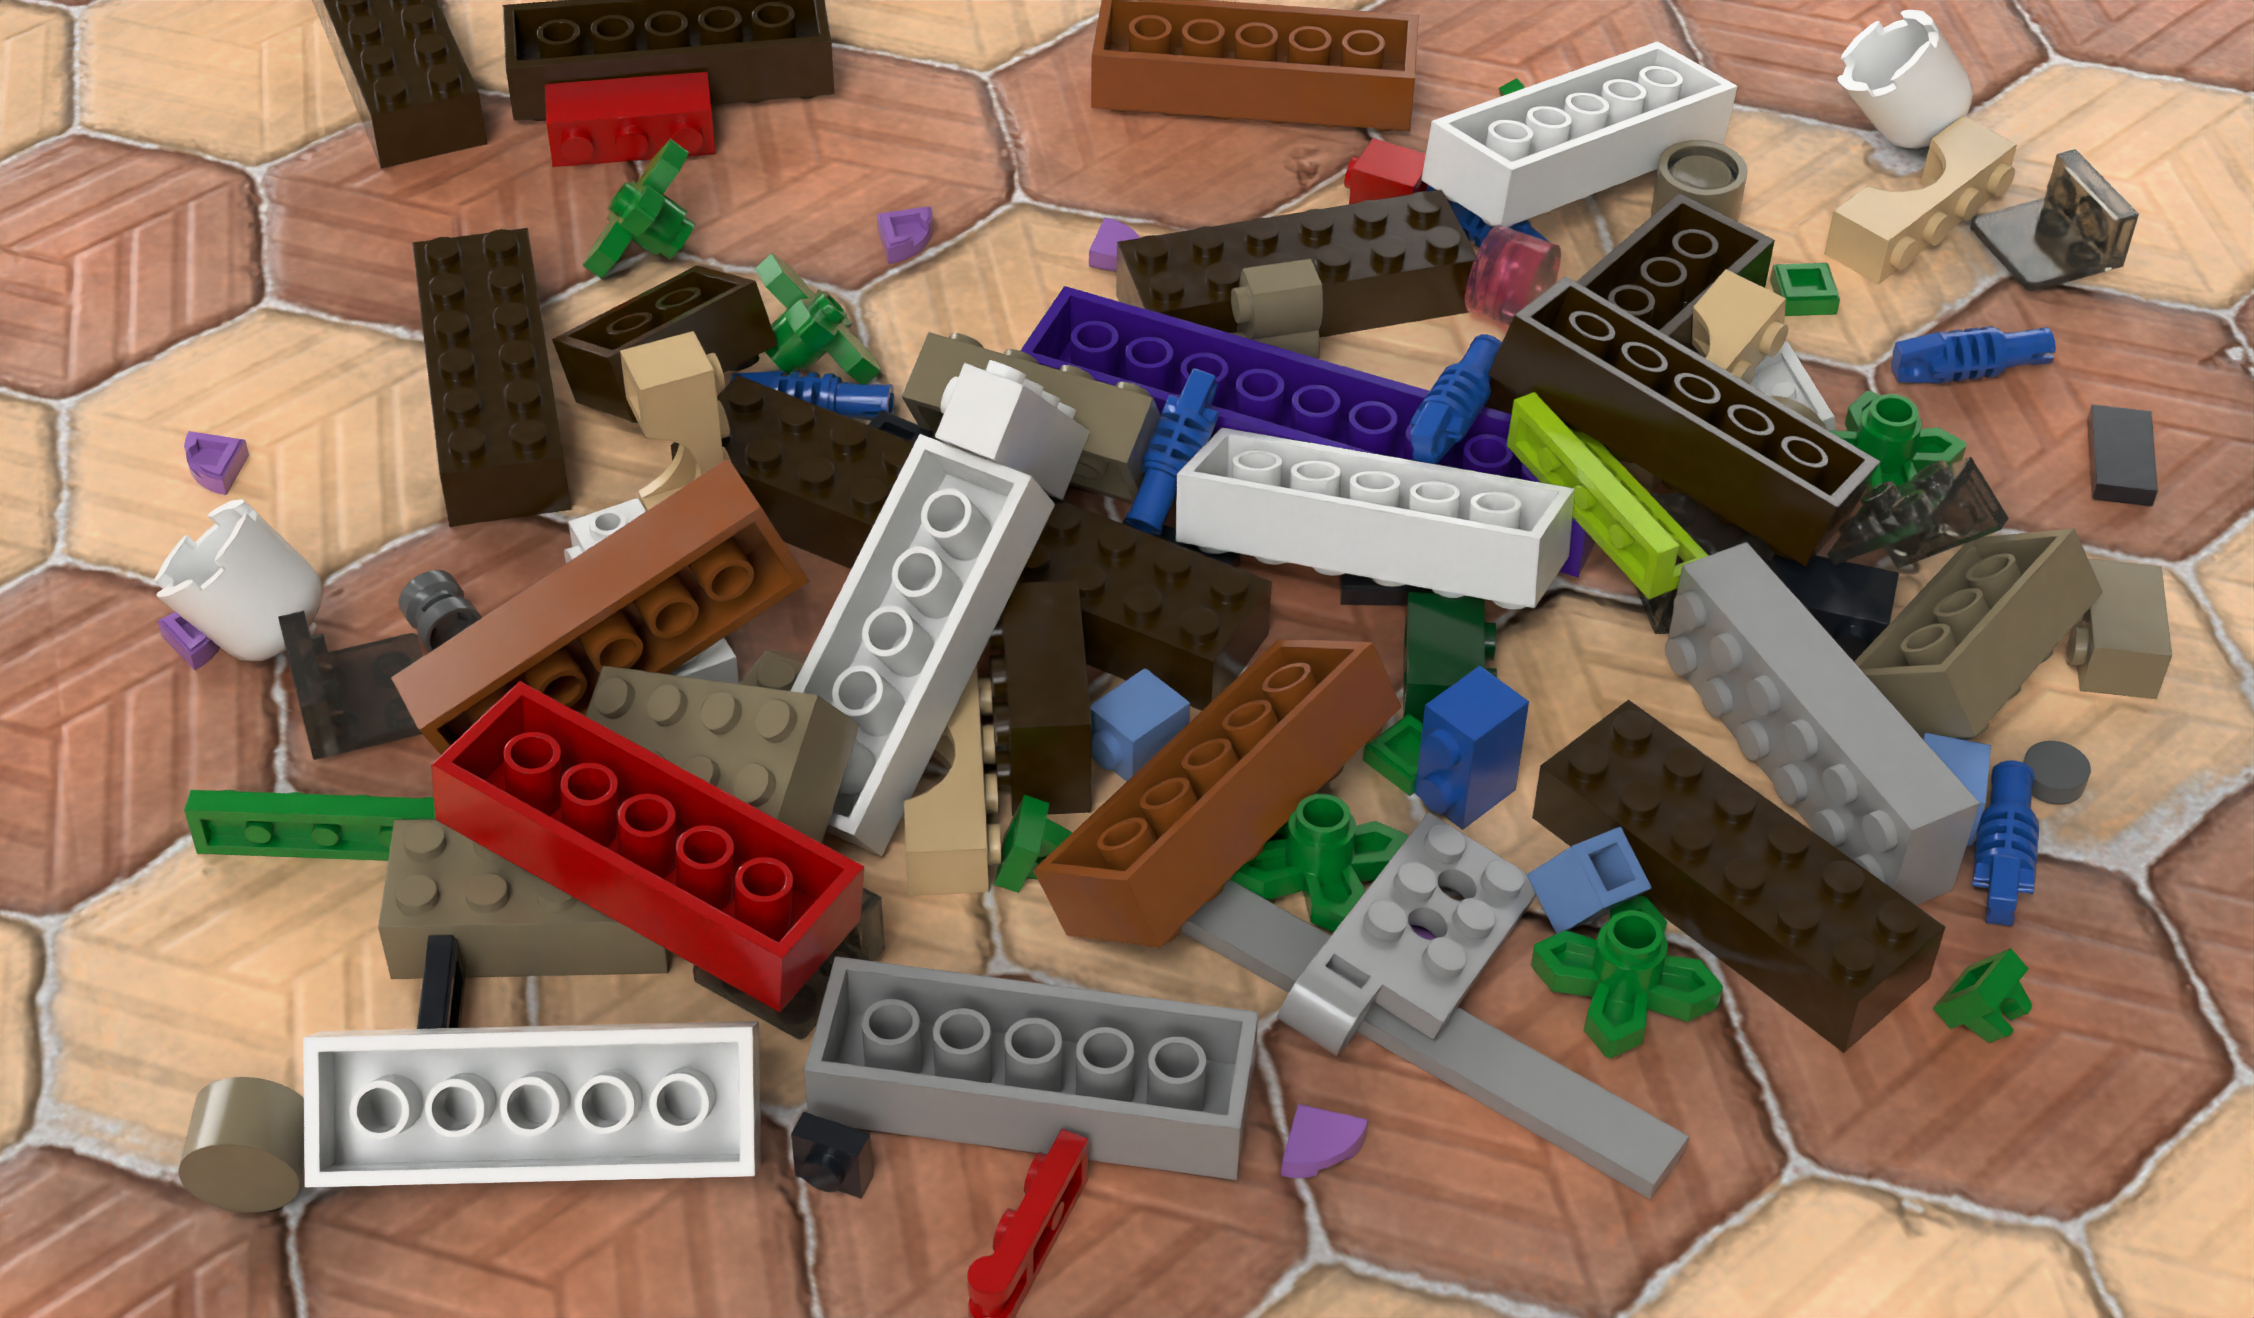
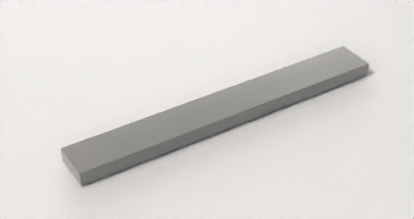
[1181,879,1689,1199]

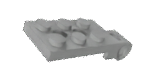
[1277,812,1537,1057]

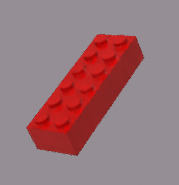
[431,681,865,1012]

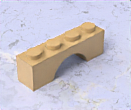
[1824,116,2017,285]
[1621,269,1788,491]
[620,331,731,511]
[904,664,1001,896]

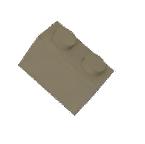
[2067,559,2172,699]

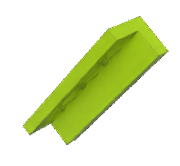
[1507,392,1708,599]

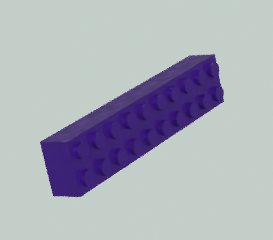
[1020,286,1622,578]

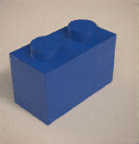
[1415,666,1529,830]

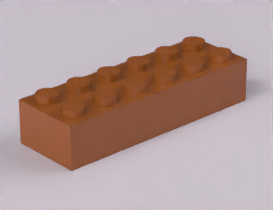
[1091,0,1419,131]
[391,458,809,755]
[1033,639,1401,948]

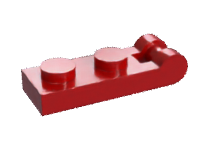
[967,1129,1088,1318]

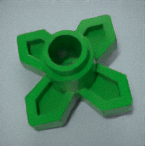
[582,139,695,278]
[755,253,882,384]
[1828,391,1967,520]
[1230,794,1408,932]
[1531,896,1723,1058]

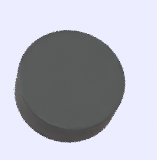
[2023,741,2091,804]

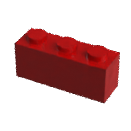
[545,72,715,167]

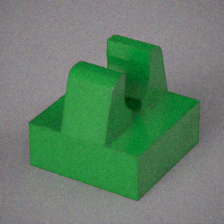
[994,795,1072,893]
[1933,948,2032,1043]

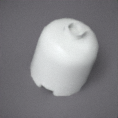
[1838,10,1973,149]
[155,499,323,661]

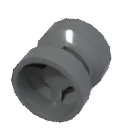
[398,570,482,652]

